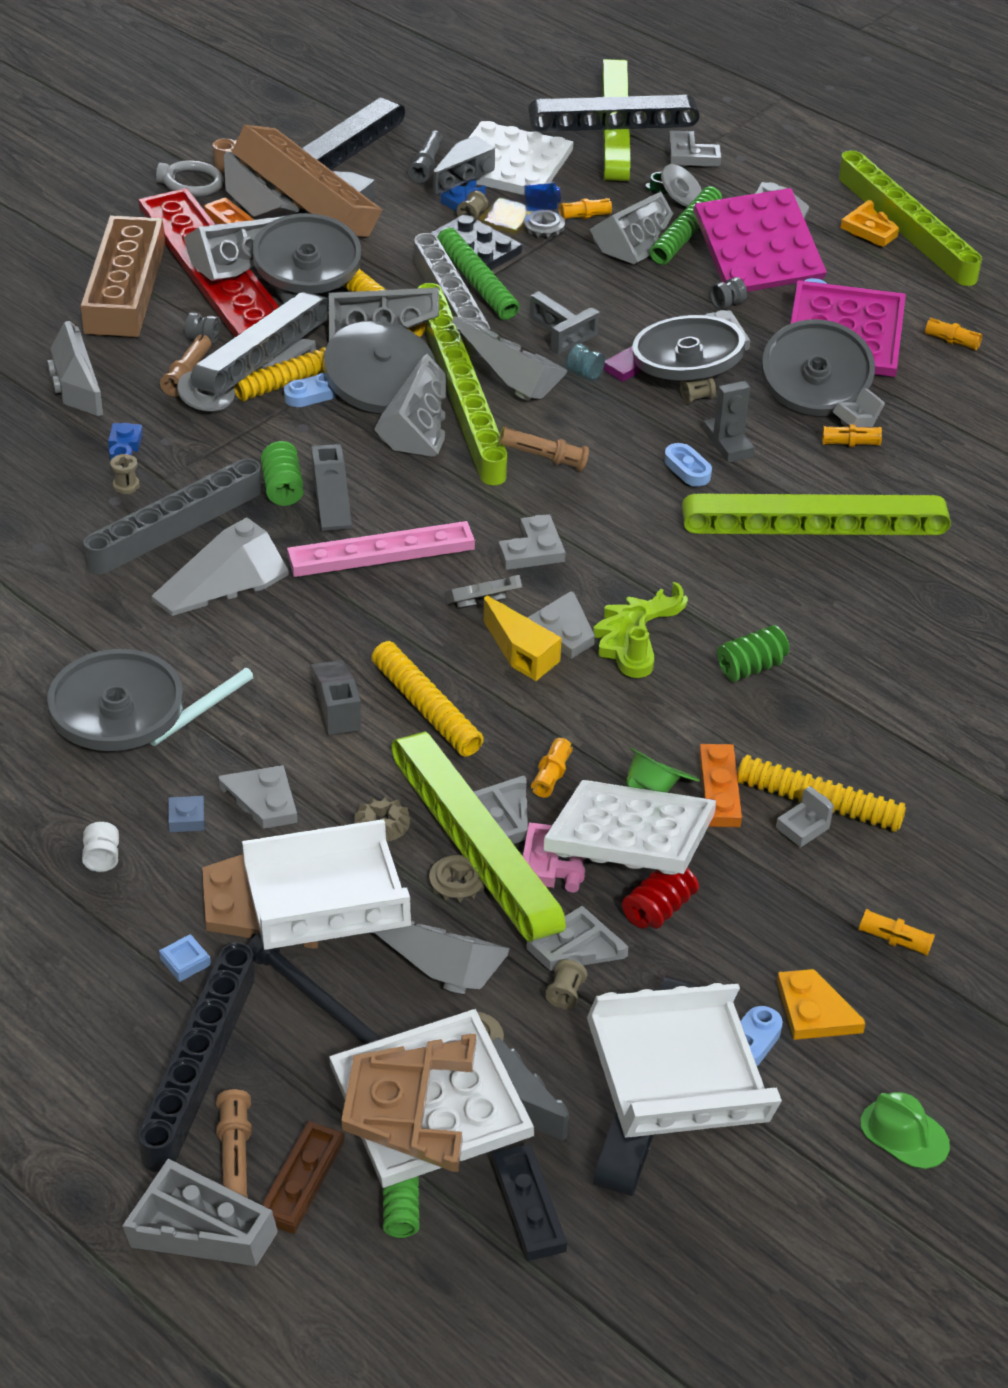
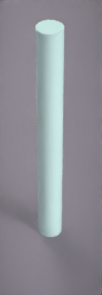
[150,668,253,746]

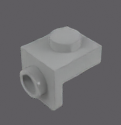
[833,389,885,427]
[776,786,834,848]

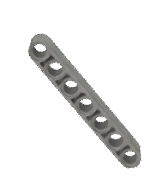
[414,233,490,357]

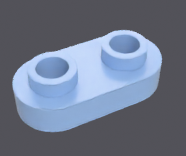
[284,373,337,407]
[664,443,712,487]
[740,1006,783,1066]

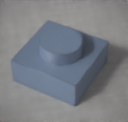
[169,796,205,832]

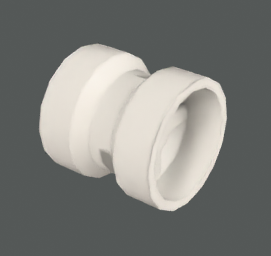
[82,822,119,872]

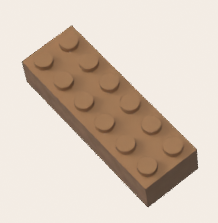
[232,124,383,237]
[81,216,165,337]

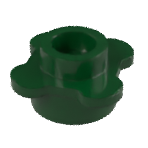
[645,172,668,194]

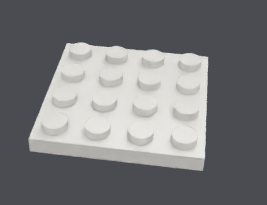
[468,121,573,198]
[544,780,716,874]
[329,1009,534,1188]

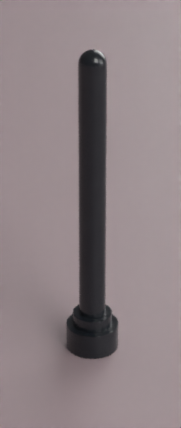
[248,933,382,1045]

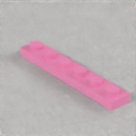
[287,521,475,577]

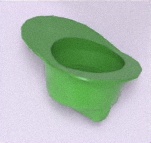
[627,747,700,793]
[861,1092,950,1169]

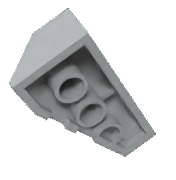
[590,192,673,264]
[184,216,284,281]
[329,288,439,341]
[452,316,567,401]
[374,354,446,457]
[152,517,289,616]
[374,920,510,994]

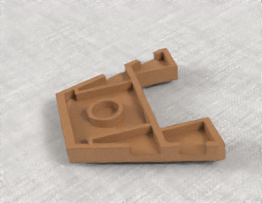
[202,854,318,948]
[341,1034,477,1172]

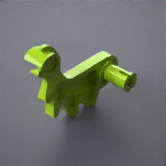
[593,582,688,678]

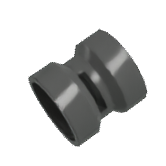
[710,277,747,310]
[185,312,221,344]

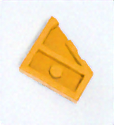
[840,200,899,247]
[777,969,865,1040]

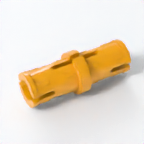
[558,198,612,220]
[925,317,983,351]
[822,424,882,447]
[531,738,573,798]
[858,909,935,956]

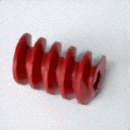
[622,867,699,929]

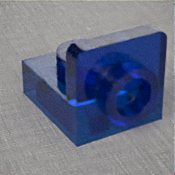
[524,182,561,212]

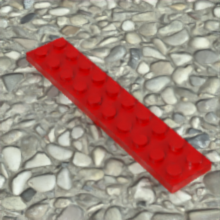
[138,188,279,337]

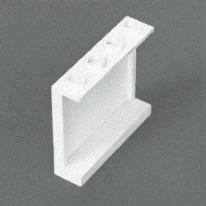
[242,819,411,950]
[587,983,782,1138]

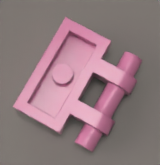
[523,822,586,892]

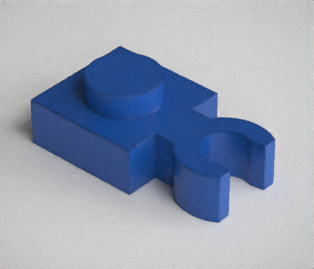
[440,180,486,212]
[108,423,143,461]

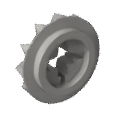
[524,210,565,238]

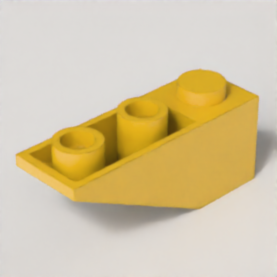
[483,595,562,681]

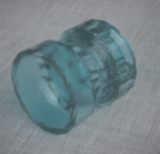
[567,343,606,380]

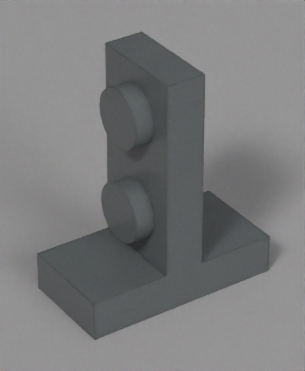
[530,291,599,355]
[703,381,755,463]

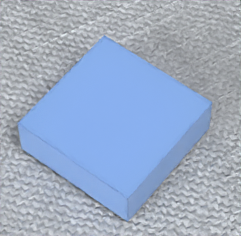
[159,934,211,982]

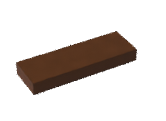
[262,1121,345,1234]

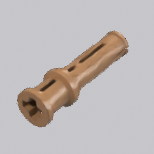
[160,335,212,397]
[498,426,589,472]
[216,1089,252,1198]

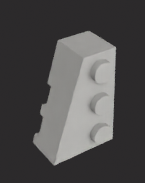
[122,1159,278,1266]

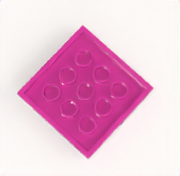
[693,188,827,292]
[791,280,906,377]

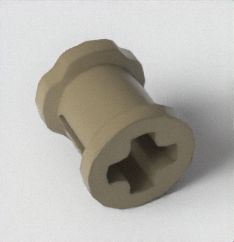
[457,190,488,220]
[680,376,716,404]
[110,454,140,494]
[546,959,588,1010]

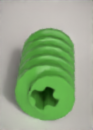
[261,441,304,506]
[717,625,790,683]

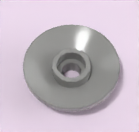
[661,164,702,207]
[177,371,235,411]

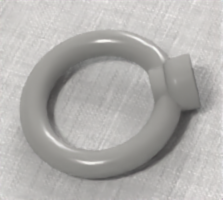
[156,160,224,197]

